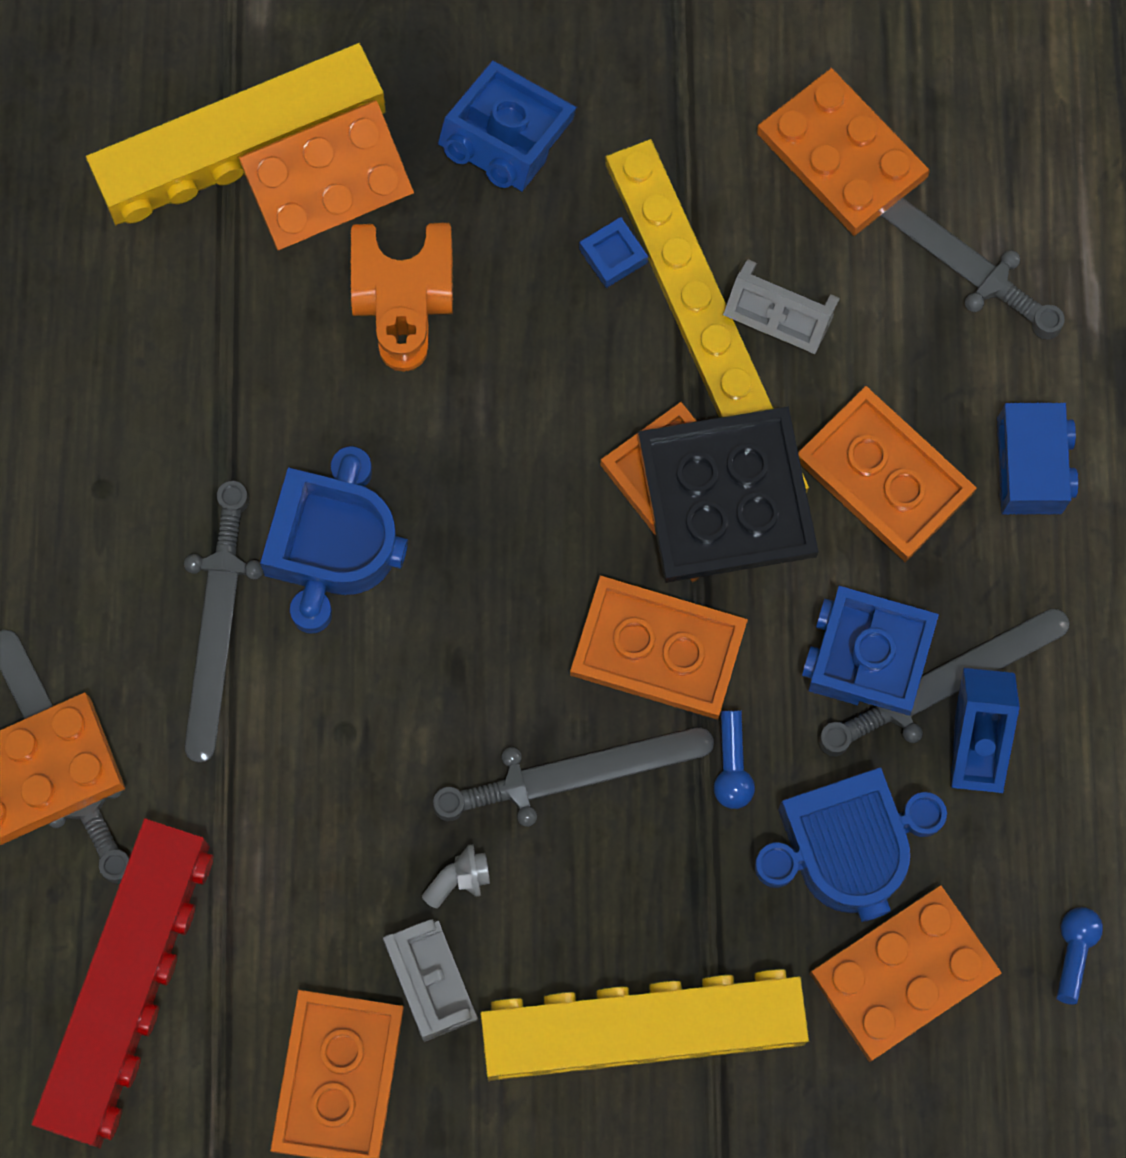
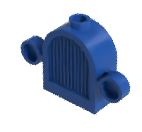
[260,447,409,634]
[755,767,947,922]

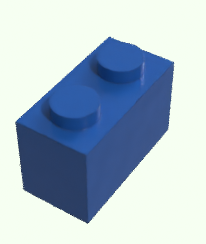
[997,403,1078,515]

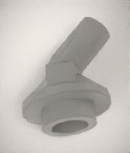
[422,844,490,908]

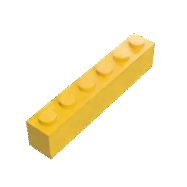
[86,43,386,226]
[481,969,809,1081]

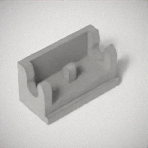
[723,259,840,354]
[383,919,478,1042]

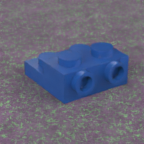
[438,61,577,191]
[802,586,939,716]

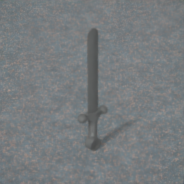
[881,198,1064,340]
[184,481,263,763]
[818,609,1070,757]
[0,630,129,884]
[433,727,714,827]

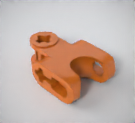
[351,223,453,372]

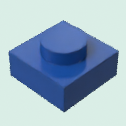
[579,217,648,288]

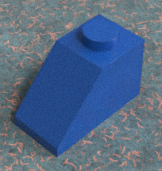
[951,668,1020,793]

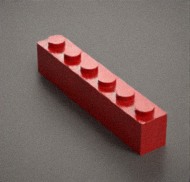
[31,818,214,1149]

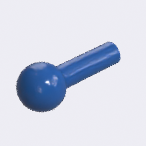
[714,710,755,809]
[1057,907,1103,1004]

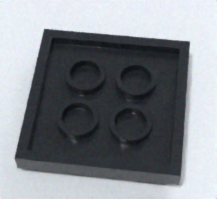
[637,406,819,583]

